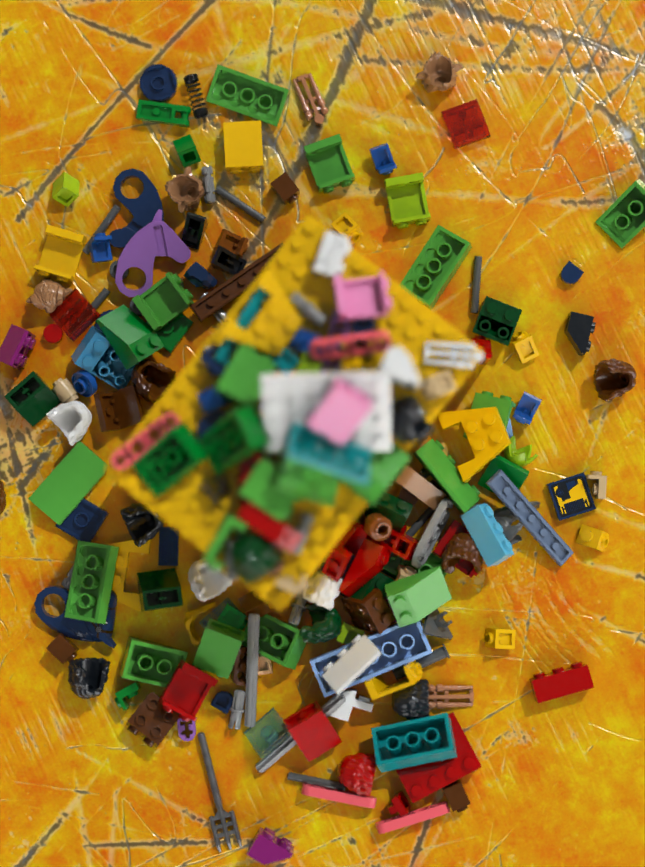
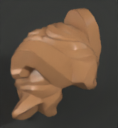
[416,52,463,92]
[165,166,205,213]
[26,278,73,314]

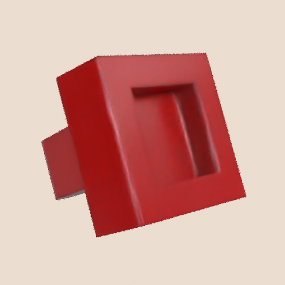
[387,791,412,817]

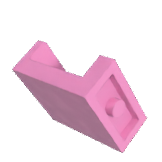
[333,271,392,322]
[307,377,372,446]

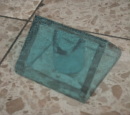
[244,708,291,759]

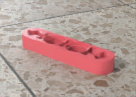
[309,330,392,360]
[111,413,181,470]
[301,783,377,808]
[375,801,450,834]

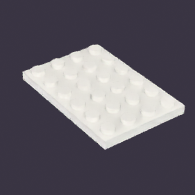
[260,371,392,454]

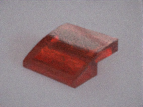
[441,99,490,149]
[49,288,101,342]

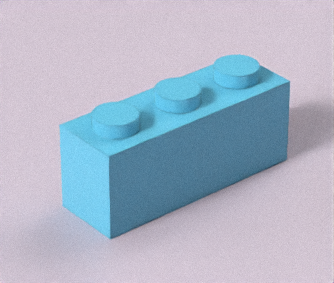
[460,504,514,567]

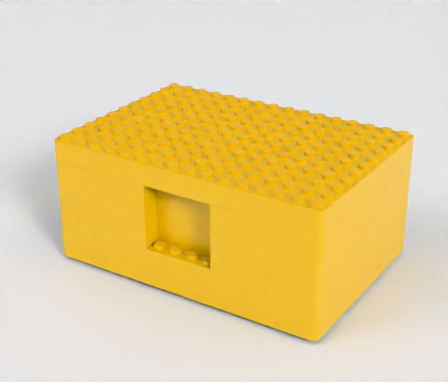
[104,216,484,611]

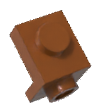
[215,229,249,256]

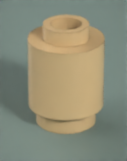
[52,378,80,403]

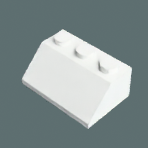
[379,345,421,392]
[322,634,382,695]

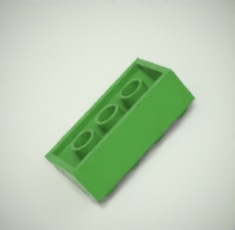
[414,439,481,513]

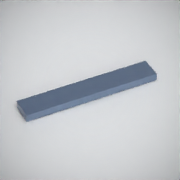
[486,470,574,566]

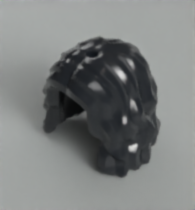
[391,395,433,443]
[120,504,164,547]
[68,657,110,699]
[392,679,429,720]

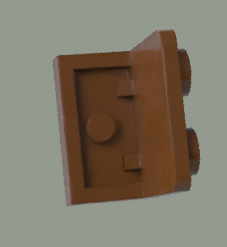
[94,385,144,432]
[341,588,396,634]
[126,692,180,748]

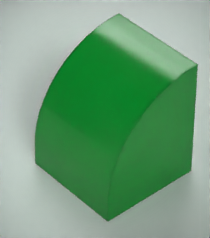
[173,134,201,168]

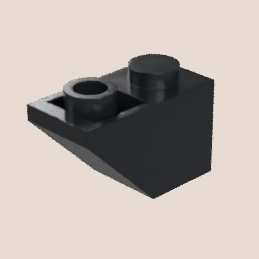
[564,311,596,356]

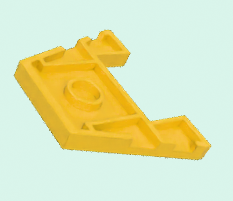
[217,268,303,355]
[437,407,511,483]
[108,540,151,611]

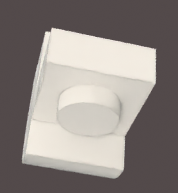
[329,689,373,721]

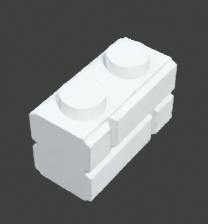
[313,230,352,279]

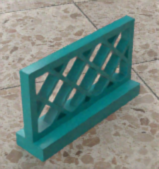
[213,287,300,367]
[285,422,372,486]

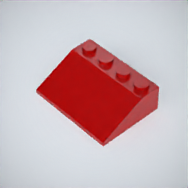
[396,712,482,803]

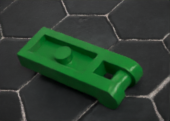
[136,99,192,128]

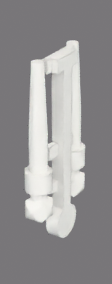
[424,342,484,369]

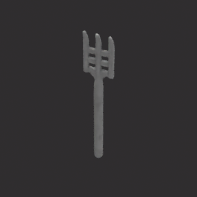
[197,732,242,853]

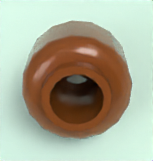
[363,513,392,541]

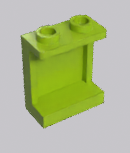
[384,172,431,229]

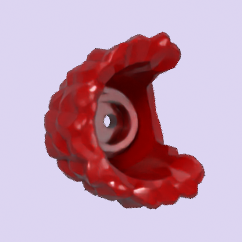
[337,753,377,797]

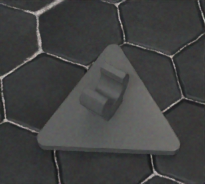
[423,609,453,639]

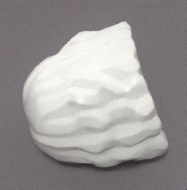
[46,401,92,446]
[188,558,233,602]
[302,570,343,610]

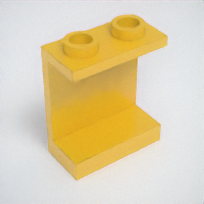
[223,120,264,174]
[34,225,87,283]
[365,660,423,700]

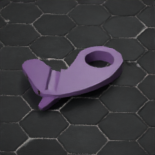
[115,209,191,297]

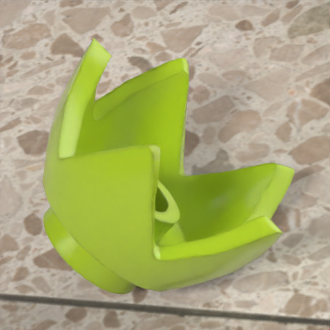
[504,435,538,467]

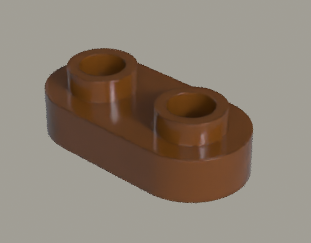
[231,646,247,686]

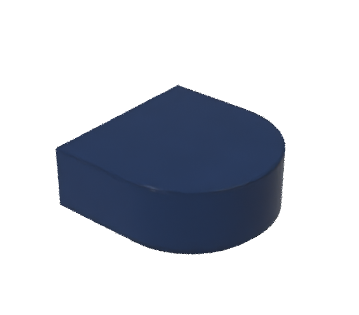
[560,261,584,284]
[210,691,233,714]

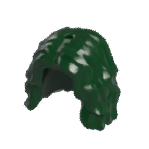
[231,535,281,583]
[300,603,342,644]

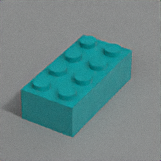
[371,713,458,773]

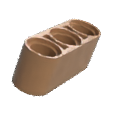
[395,465,447,511]

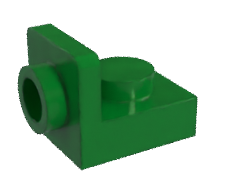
[217,603,248,630]
[114,681,141,711]

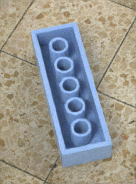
[309,621,433,698]

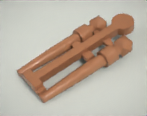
[292,73,328,125]
[428,684,474,709]

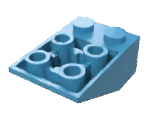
[71,326,141,390]

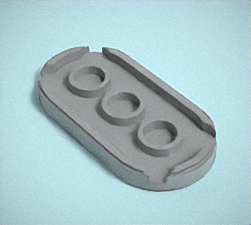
[411,497,453,569]

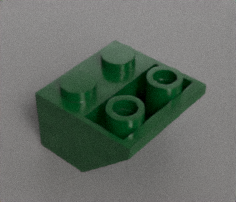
[472,296,522,346]
[4,371,61,427]
[136,568,183,612]

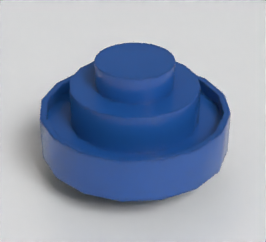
[72,369,98,397]

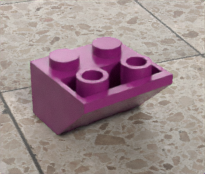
[0,324,36,370]
[247,827,294,865]

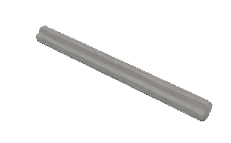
[244,613,260,727]
[255,693,346,773]

